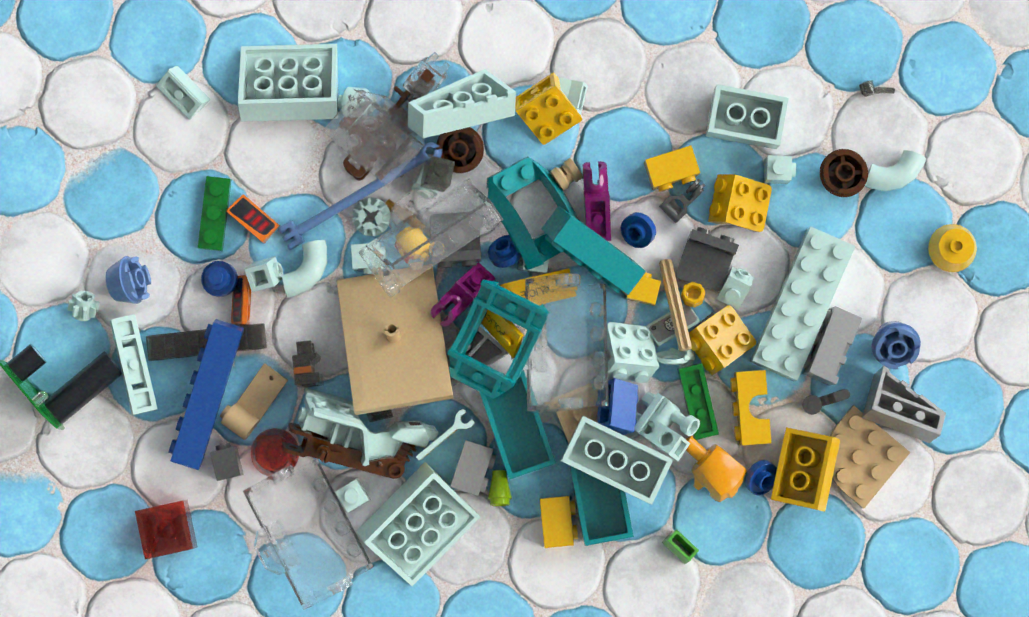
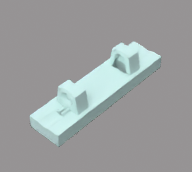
[110,314,157,415]

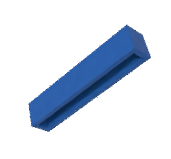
[168,319,244,470]

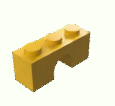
[730,370,771,445]

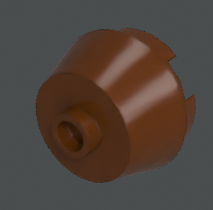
[436,127,484,173]
[820,149,868,197]

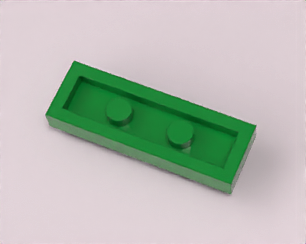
[198,176,232,251]
[677,363,719,440]

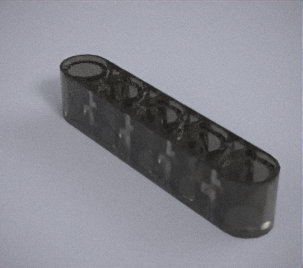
[146,323,267,361]

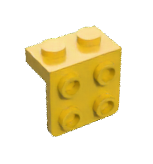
[708,174,772,232]
[689,305,756,375]

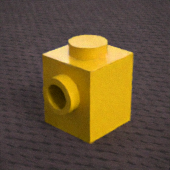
[623,272,661,306]

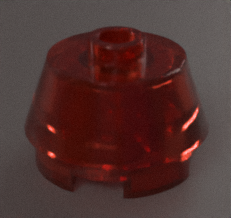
[251,428,299,477]

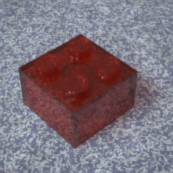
[135,500,198,559]

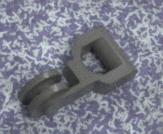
[659,179,706,224]
[803,389,850,415]

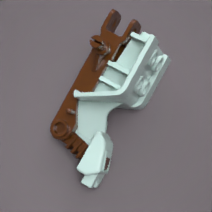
[281,388,439,479]

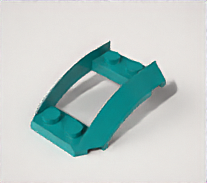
[486,157,578,270]
[447,280,549,399]

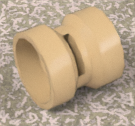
[550,158,583,191]

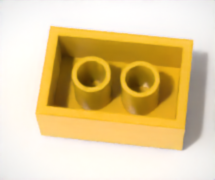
[771,427,840,512]

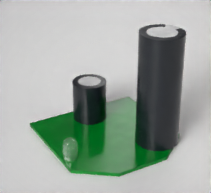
[0,344,122,430]

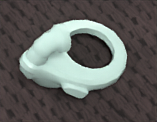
[656,348,695,368]

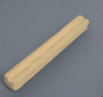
[659,259,692,352]

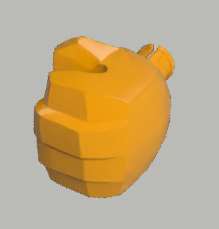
[686,436,746,502]

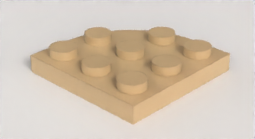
[830,405,910,509]

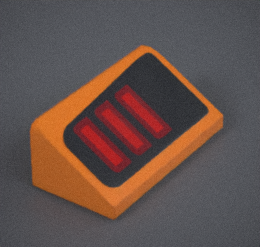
[226,194,280,244]
[231,275,251,325]

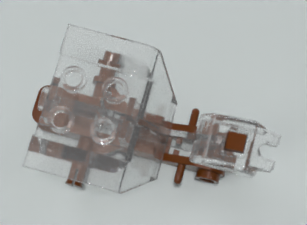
[323,52,450,187]

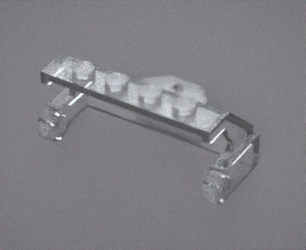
[359,178,503,297]
[511,273,609,413]
[243,459,373,610]

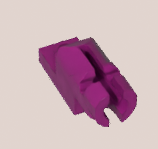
[582,161,611,241]
[431,262,496,327]

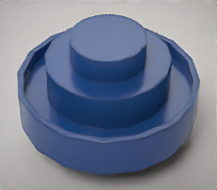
[620,212,656,248]
[488,235,522,268]
[201,261,238,297]
[744,460,777,495]

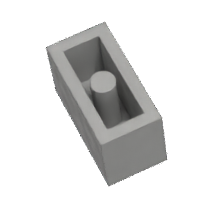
[450,440,497,496]

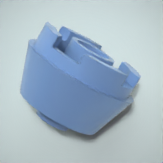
[106,256,151,304]
[872,321,921,369]

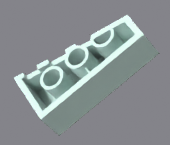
[408,69,516,138]

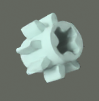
[68,291,100,321]

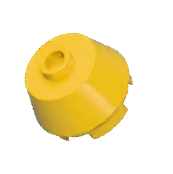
[928,224,977,272]

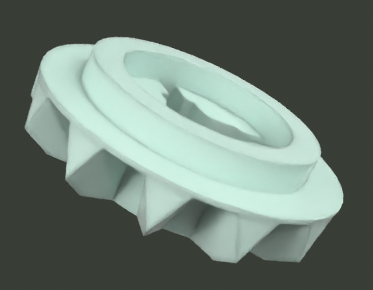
[352,198,391,236]

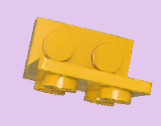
[515,72,582,145]

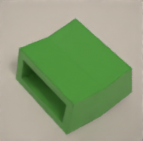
[662,529,699,564]

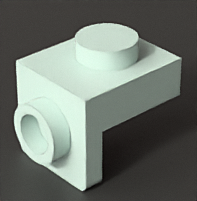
[717,267,754,310]

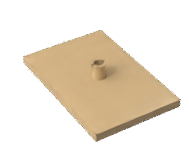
[337,264,453,415]

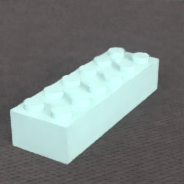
[749,227,855,381]

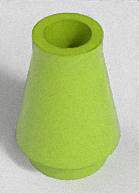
[488,470,512,506]

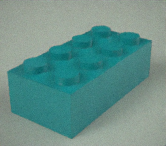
[541,206,646,295]
[479,370,556,480]
[569,465,634,546]

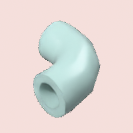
[865,150,926,191]
[282,240,327,298]

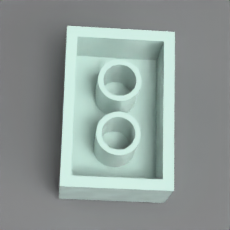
[705,84,789,149]

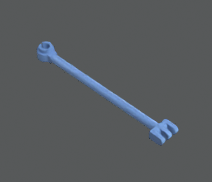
[278,142,442,250]

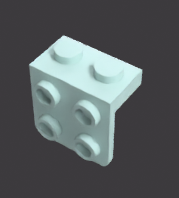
[602,322,659,383]

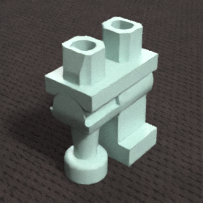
[635,392,700,461]

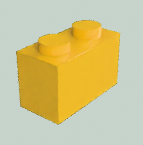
[644,145,700,192]
[540,496,578,548]

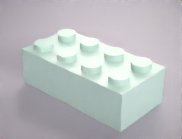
[561,416,673,505]

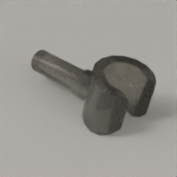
[859,80,895,97]

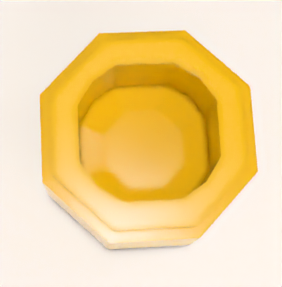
[681,282,705,308]

